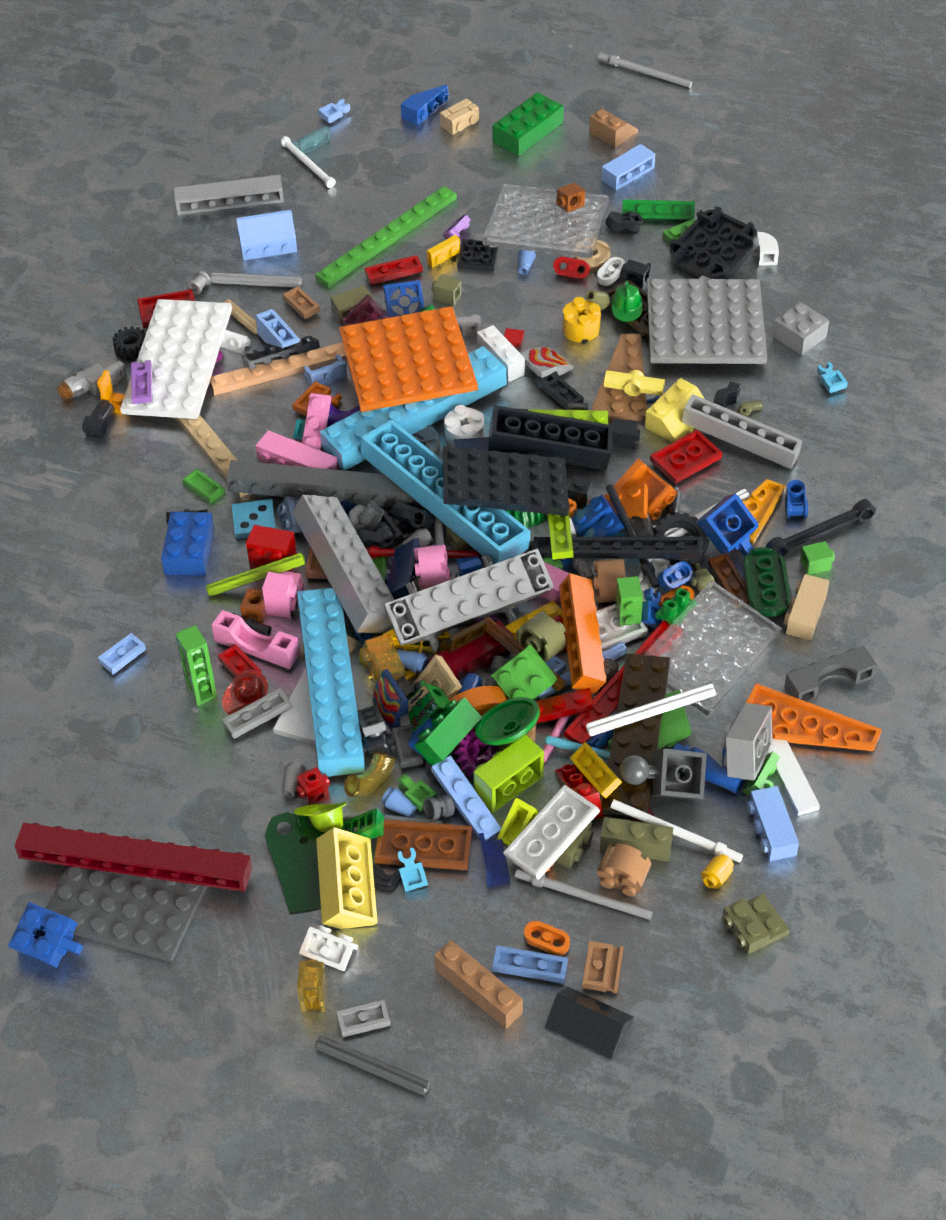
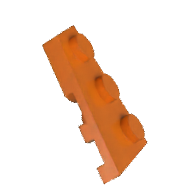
[589,482,648,518]

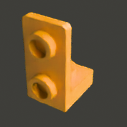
[97,370,125,413]

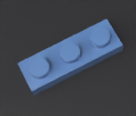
[492,946,568,984]

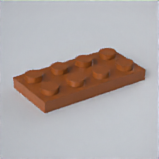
[374,819,472,871]

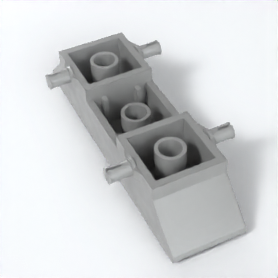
[384,549,554,653]

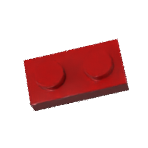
[218,644,262,687]

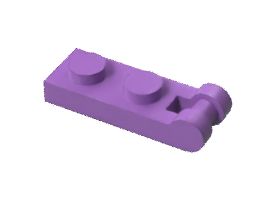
[131,360,153,404]

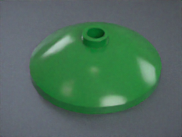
[475,697,540,746]

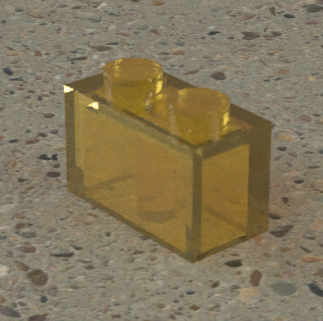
[361,633,405,683]
[297,959,328,1012]

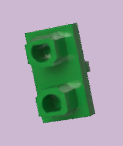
[655,588,696,627]

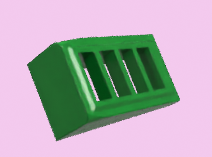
[341,808,384,839]

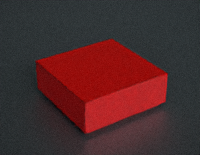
[504,328,525,348]

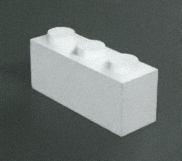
[477,325,525,383]

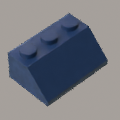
[385,538,420,600]

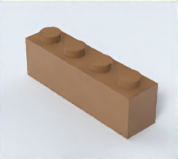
[434,940,523,1029]

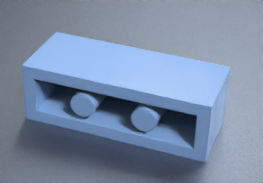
[601,144,655,190]
[747,786,799,861]

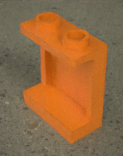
[614,458,678,522]

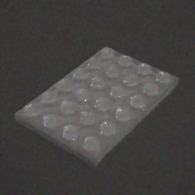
[644,580,782,716]

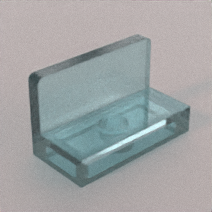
[293,126,331,155]

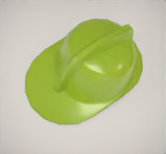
[293,802,347,832]

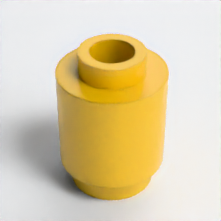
[701,854,734,889]

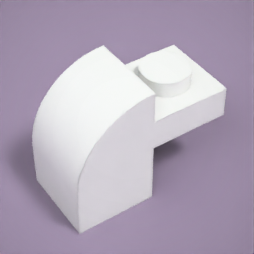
[750,232,779,265]

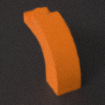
[449,686,509,716]

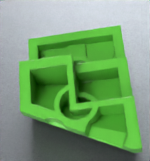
[658,690,692,749]

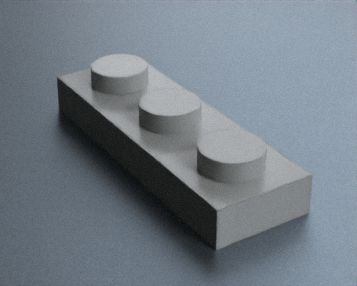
[222,688,292,739]

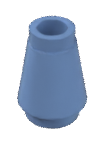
[518,246,536,275]
[395,649,429,674]
[381,787,416,817]

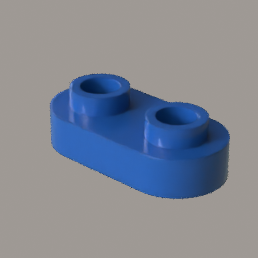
[658,561,693,591]

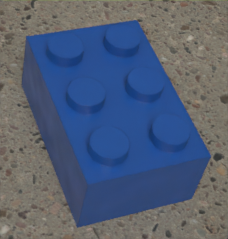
[161,511,215,576]

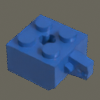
[696,493,759,556]
[8,902,84,968]

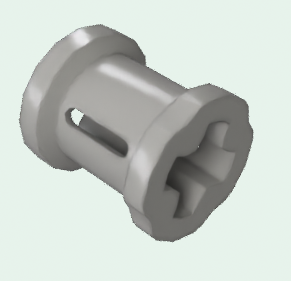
[187,271,211,295]

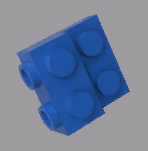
[571,495,624,537]

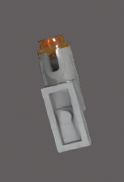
[57,361,127,400]

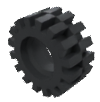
[113,326,146,361]

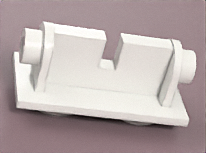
[220,330,251,354]

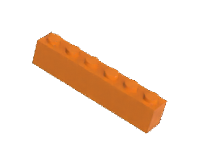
[559,573,606,694]

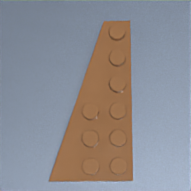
[591,334,647,422]

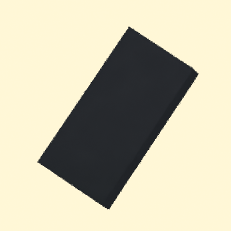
[545,986,634,1059]

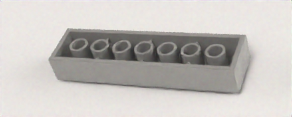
[292,495,394,633]

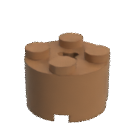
[593,559,626,603]
[597,843,651,897]

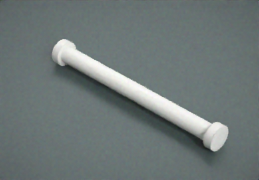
[280,136,336,188]

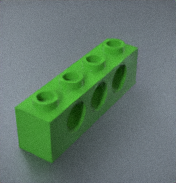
[175,625,217,706]

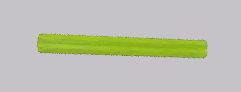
[206,553,305,596]

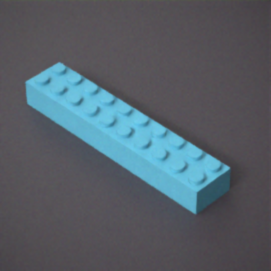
[320,346,507,471]
[361,420,530,564]
[297,588,364,777]

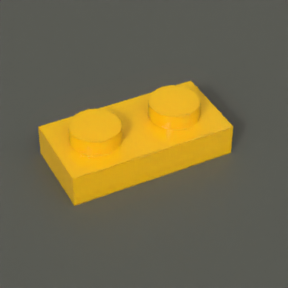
[427,235,460,268]

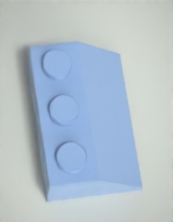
[236,210,297,260]

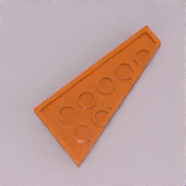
[746,683,882,751]

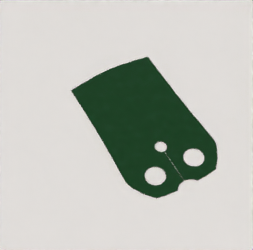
[265,812,326,914]

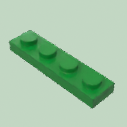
[622,199,695,220]

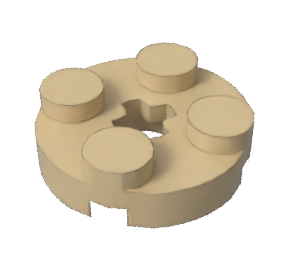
[574,240,611,272]

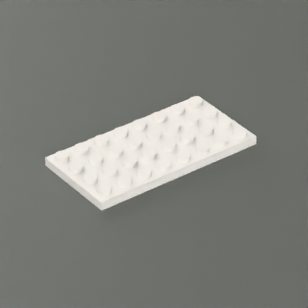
[120,299,232,419]

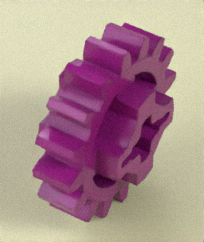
[454,729,499,776]

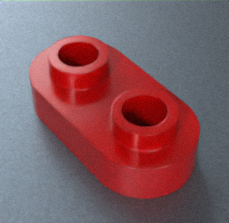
[553,256,590,279]

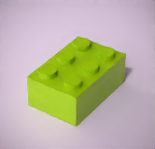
[474,735,544,815]

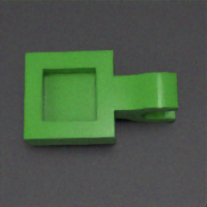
[398,774,437,812]

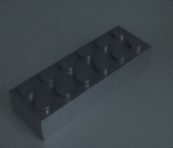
[488,405,613,470]

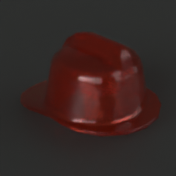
[222,670,268,715]

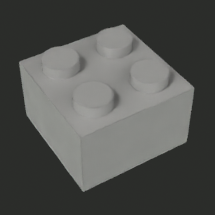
[773,302,829,356]

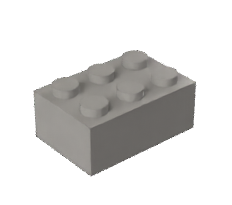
[723,703,773,780]

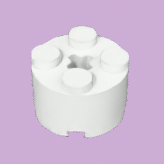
[444,405,484,447]

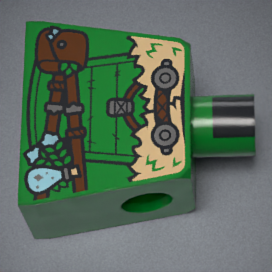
[408,681,450,732]

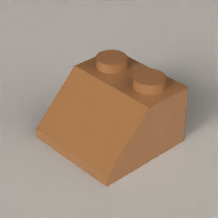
[589,108,638,148]

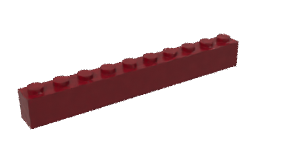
[14,823,252,892]

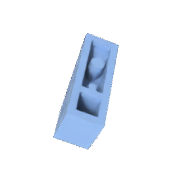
[256,309,300,348]

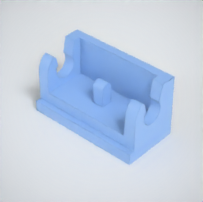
[303,354,347,386]

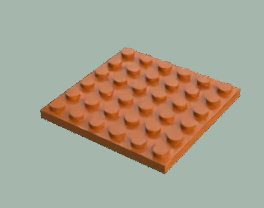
[339,306,478,412]

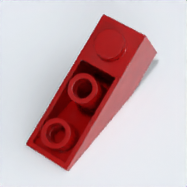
[555,764,603,819]

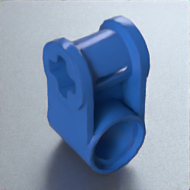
[785,480,808,518]

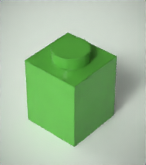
[800,541,835,575]

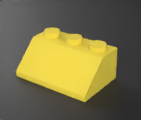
[645,378,705,443]

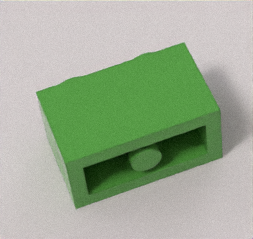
[615,576,643,626]

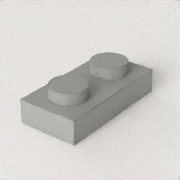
[336,1000,390,1038]

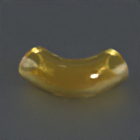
[344,752,396,798]

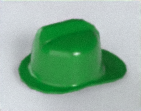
[612,281,642,322]

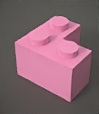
[262,571,305,619]

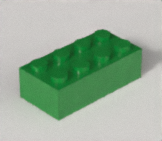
[492,92,564,156]

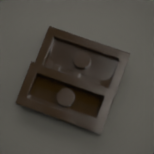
[436,620,488,654]

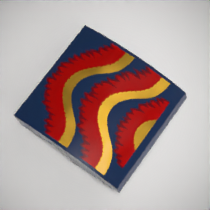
[373,669,408,732]

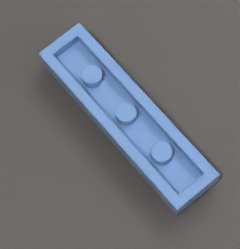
[431,755,502,844]

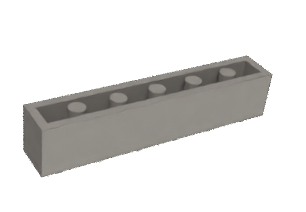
[174,175,284,215]
[682,394,803,469]

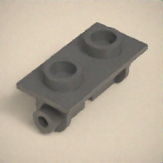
[354,500,384,533]

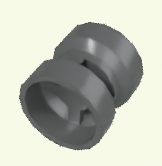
[423,794,455,821]

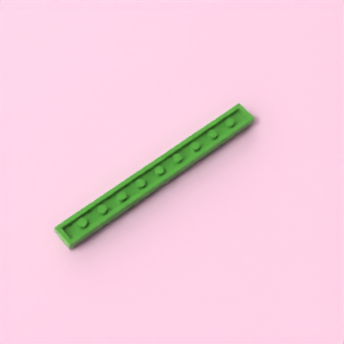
[315,186,457,288]

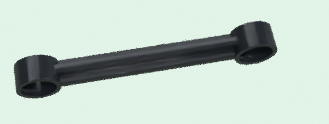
[765,499,876,557]

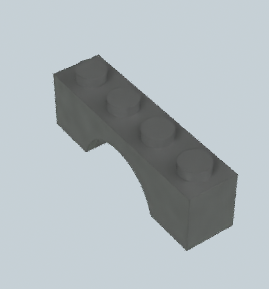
[784,646,877,702]

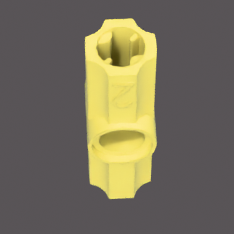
[604,370,665,396]

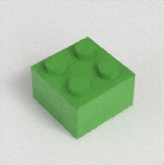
[491,644,558,699]

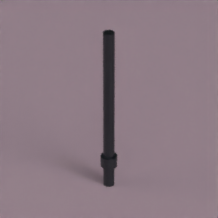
[606,484,660,589]

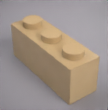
[784,574,830,641]

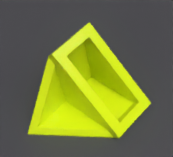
[497,798,539,846]

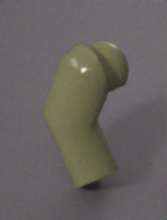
[737,400,762,417]

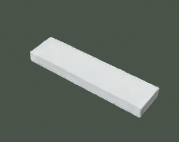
[768,739,820,816]

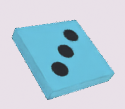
[232,499,276,539]

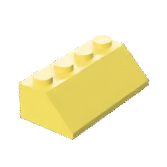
[316,827,377,929]

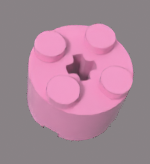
[414,545,451,590]

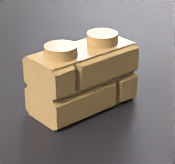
[439,98,479,135]

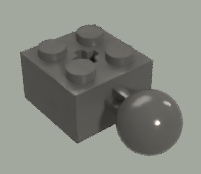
[620,749,707,800]

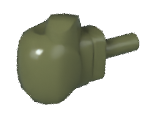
[690,563,715,592]

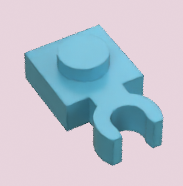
[817,362,848,393]
[398,847,428,892]

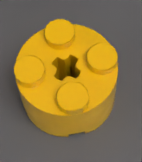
[562,297,601,342]

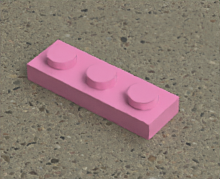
[302,393,332,451]

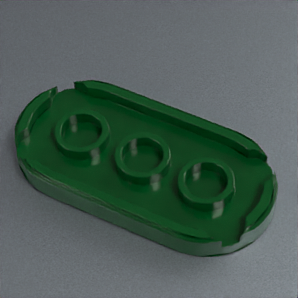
[743,547,791,617]

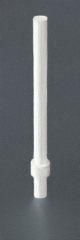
[610,799,743,863]

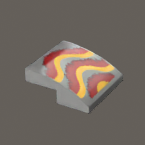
[520,347,573,378]

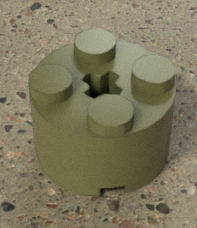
[516,611,566,663]

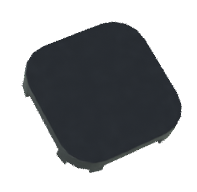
[669,206,759,279]

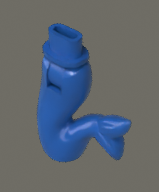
[673,743,746,794]

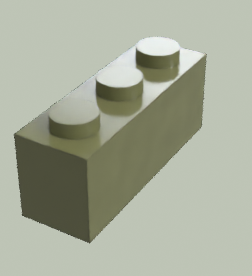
[600,817,674,862]

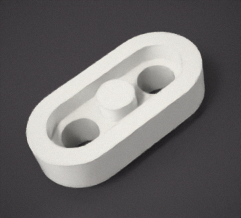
[597,257,625,286]

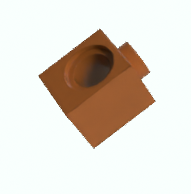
[556,183,585,212]
[240,588,266,624]

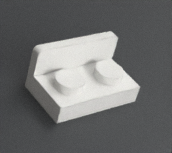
[299,925,358,972]

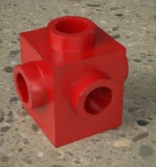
[296,767,330,805]

